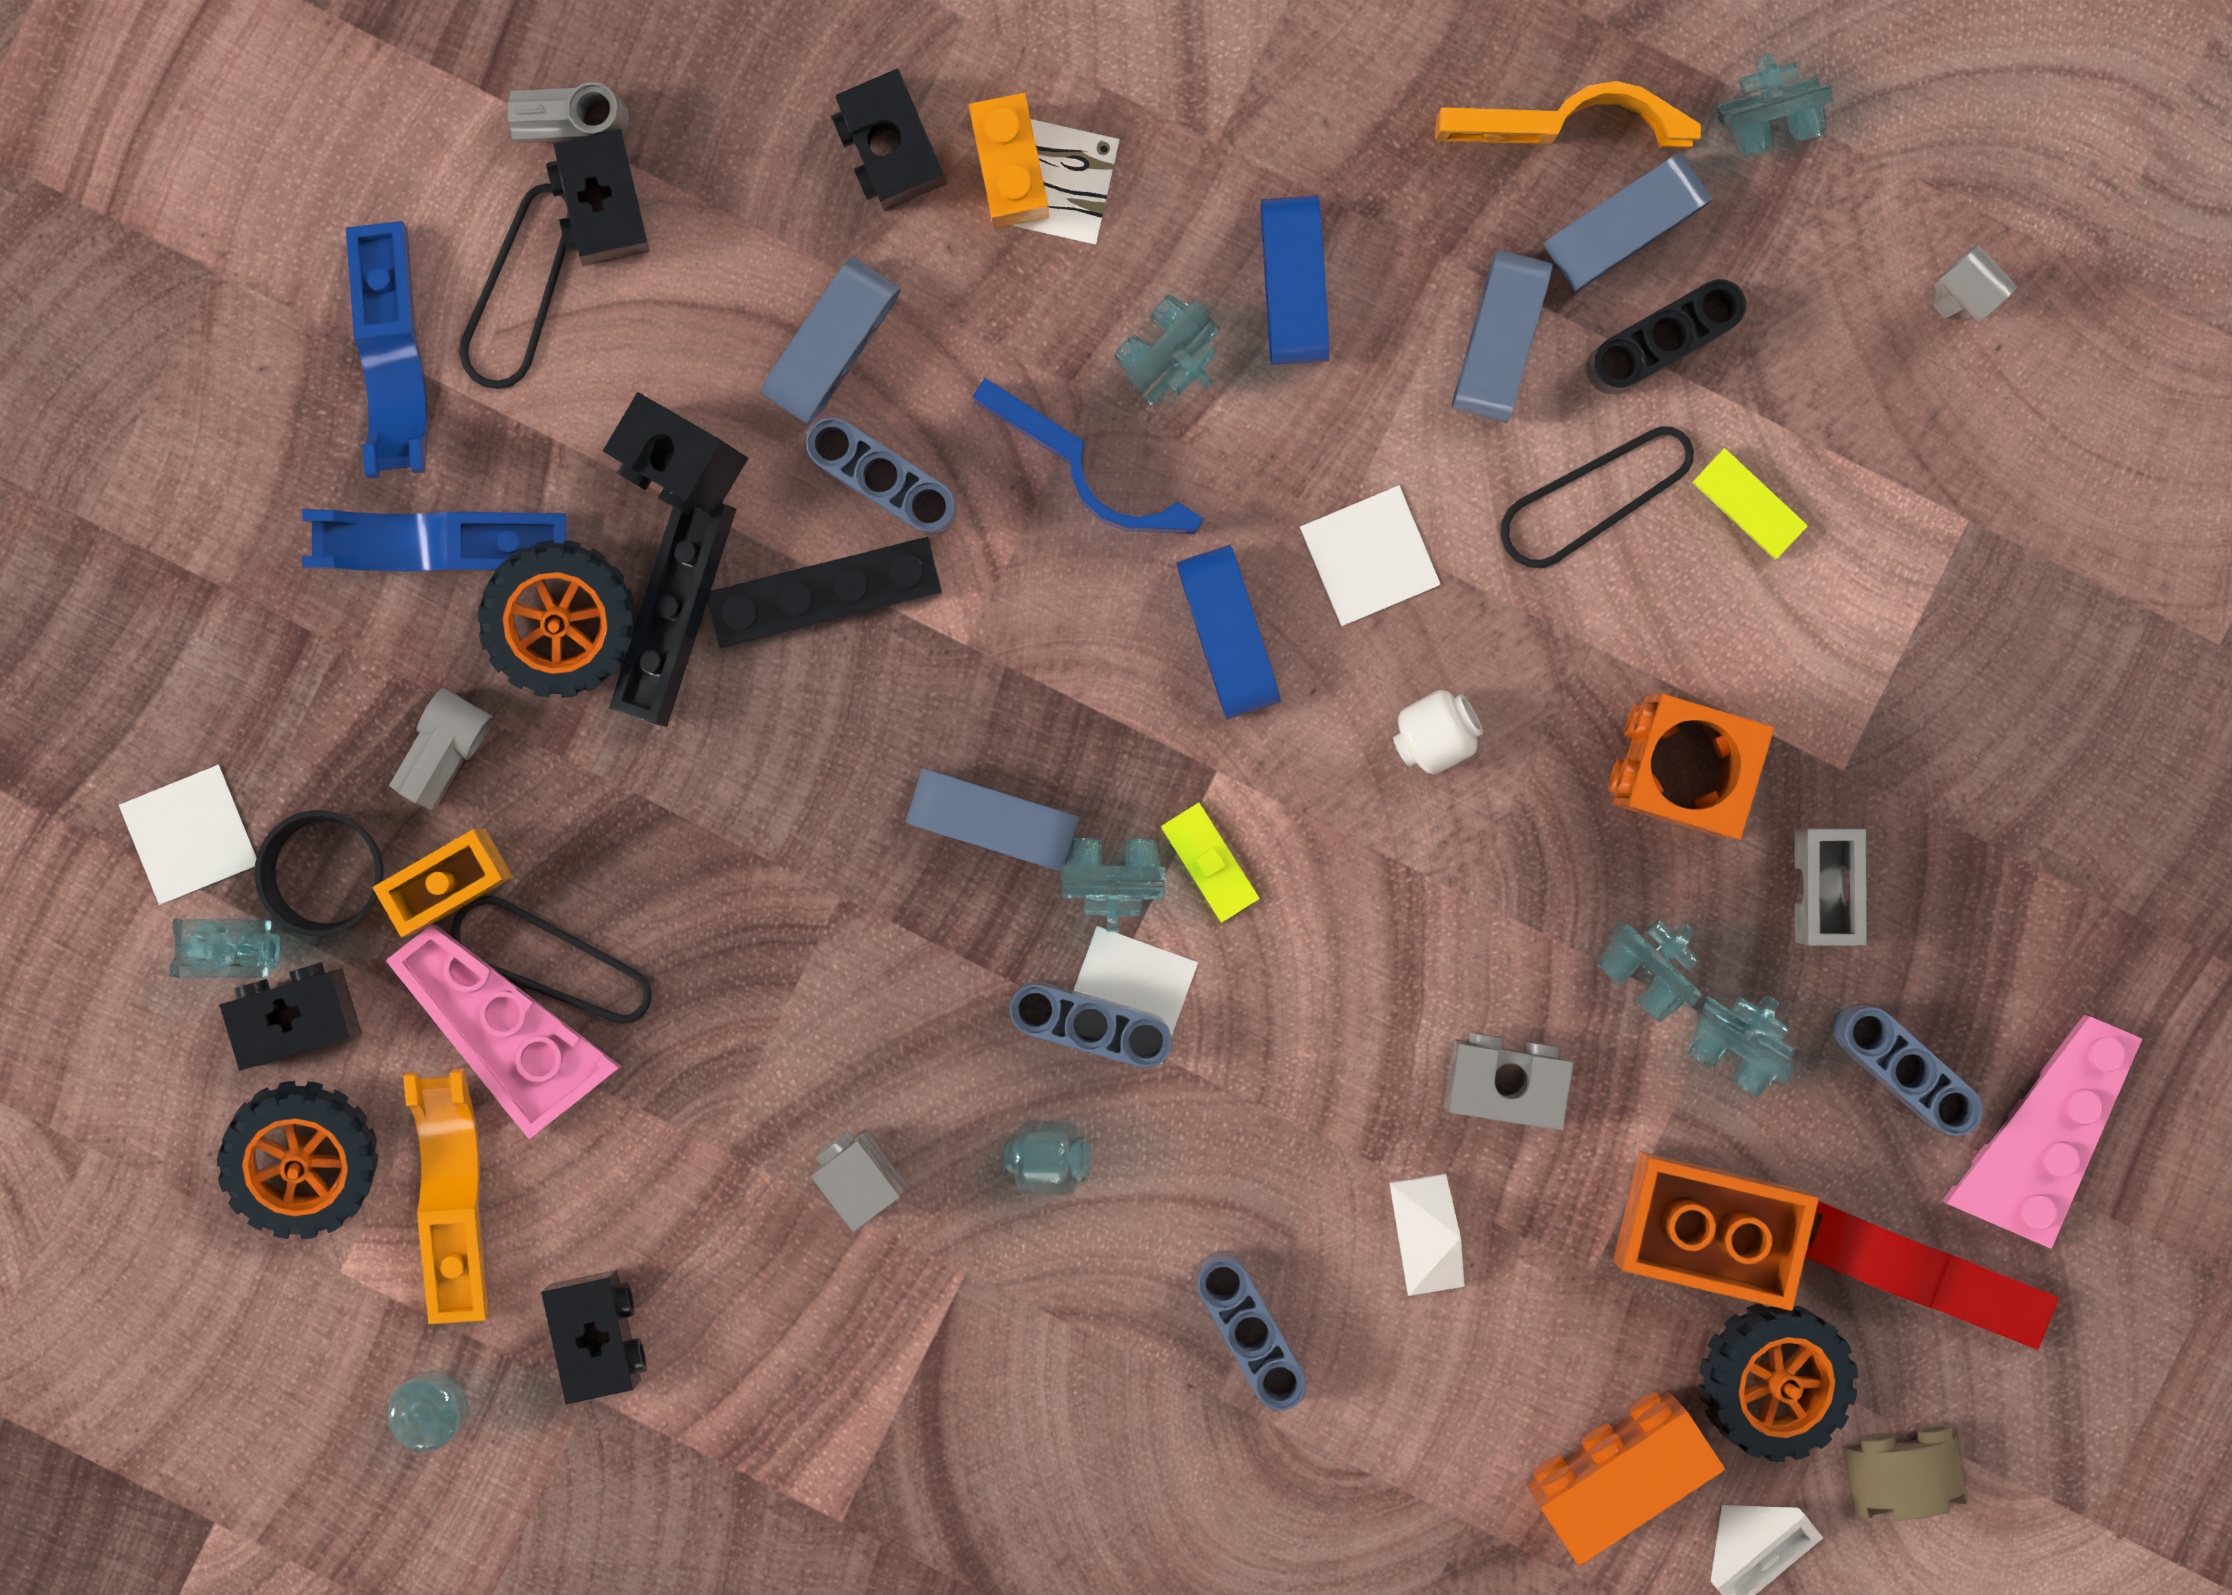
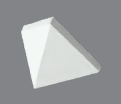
[1389,1173,1465,1296]
[1711,1505,1823,1595]

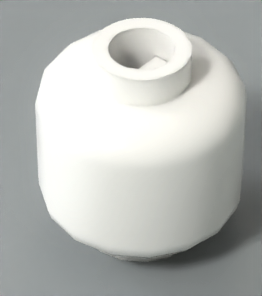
[1393,690,1483,775]

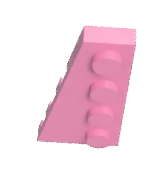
[386,924,622,1139]
[1942,1015,2142,1249]

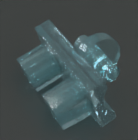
[1716,53,1834,156]
[1114,294,1220,406]
[1061,838,1166,932]
[169,918,280,978]
[1596,920,1703,1022]
[1688,995,1795,1097]

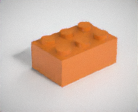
[1613,1151,1819,1311]
[1526,1390,1726,1566]

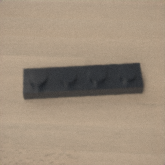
[609,503,737,727]
[708,536,942,648]

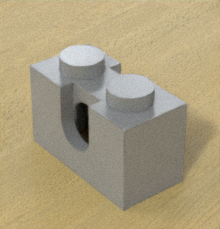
[1794,828,1867,946]
[1443,1032,1574,1131]
[810,1129,907,1232]

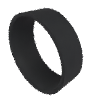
[255,810,384,936]

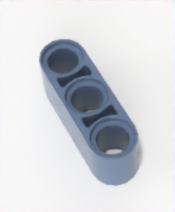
[1543,152,1713,292]
[1451,248,1553,423]
[760,256,901,425]
[806,417,957,535]
[905,768,1080,872]
[1009,981,1172,1068]
[1833,1004,1983,1136]
[1196,1251,1306,1411]

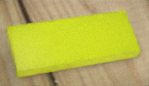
[1692,448,1808,560]
[1160,802,1260,923]

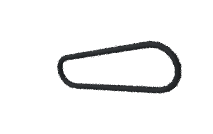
[459,183,570,389]
[1501,426,1694,568]
[451,895,652,1024]

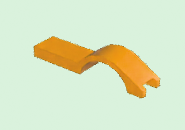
[1435,81,1701,149]
[403,1068,489,1324]

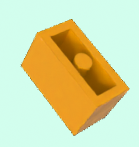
[968,92,1050,229]
[372,828,514,938]

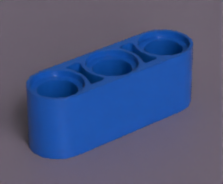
[1260,195,1329,365]
[1176,544,1281,720]

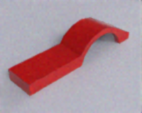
[1805,1200,2060,1350]

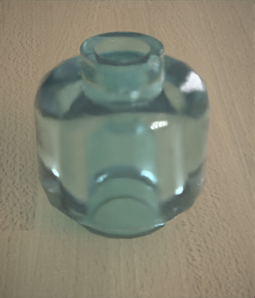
[1003,1120,1092,1196]
[387,1371,469,1452]

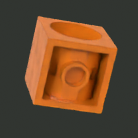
[1608,693,1775,840]

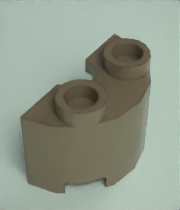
[1845,1425,1968,1521]

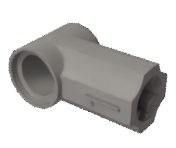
[507,82,630,143]
[1933,244,2018,323]
[389,687,494,810]

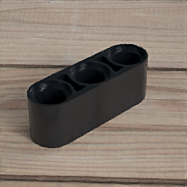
[1587,279,1746,394]

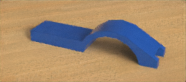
[346,221,428,479]
[972,378,1204,534]
[302,509,566,572]

